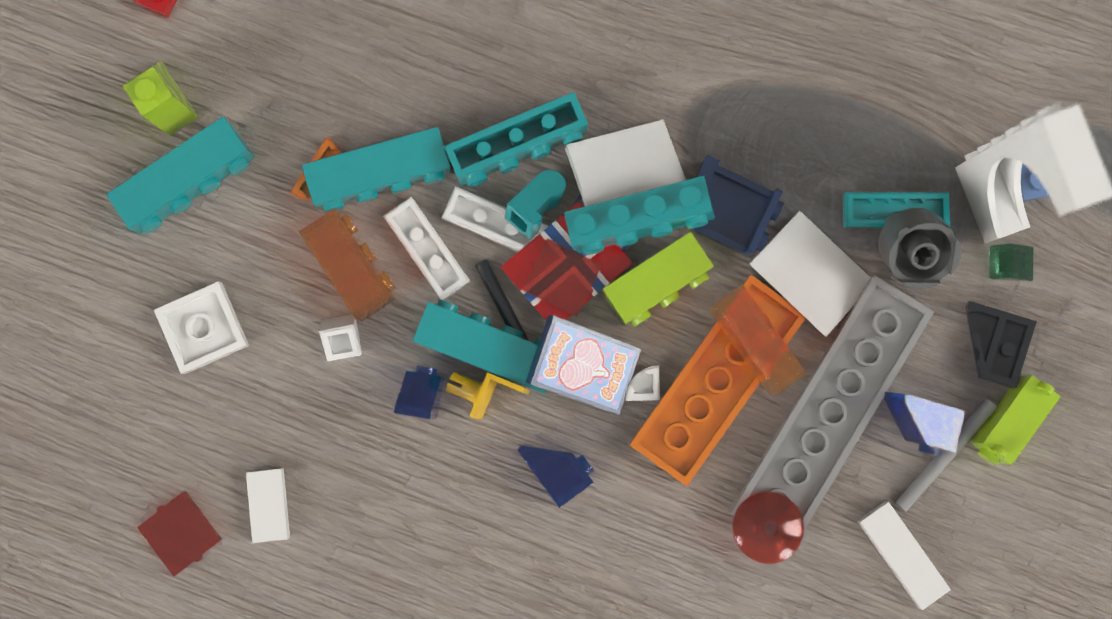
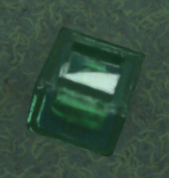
[989,243,1033,281]

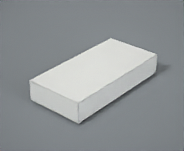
[246,468,290,543]

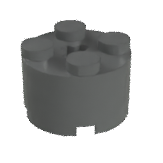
[878,208,961,289]

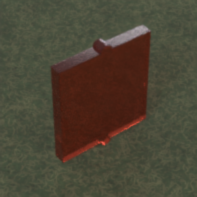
[522,238,602,317]
[137,491,222,576]

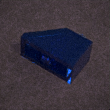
[394,366,444,419]
[884,392,965,456]
[517,445,594,508]

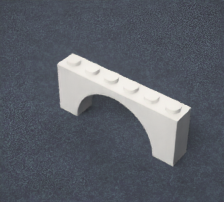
[955,103,1112,243]

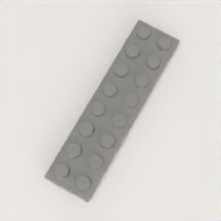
[729,275,934,552]

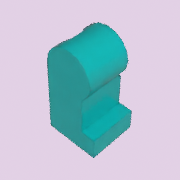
[504,170,566,240]

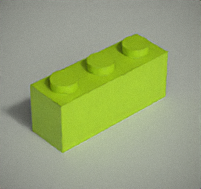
[601,232,714,327]

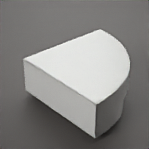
[624,365,660,401]

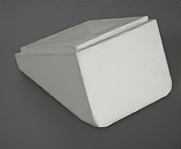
[319,314,362,361]

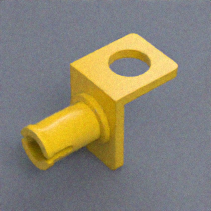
[446,371,530,420]

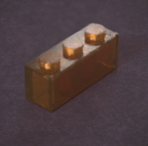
[299,209,396,322]
[708,284,806,395]

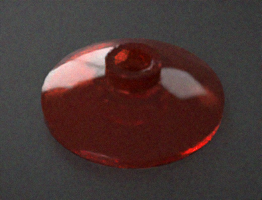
[732,491,804,564]

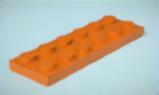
[628,275,806,487]

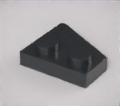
[965,301,1037,389]

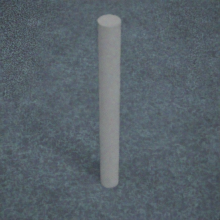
[895,399,997,512]

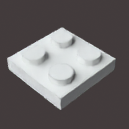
[154,281,249,374]

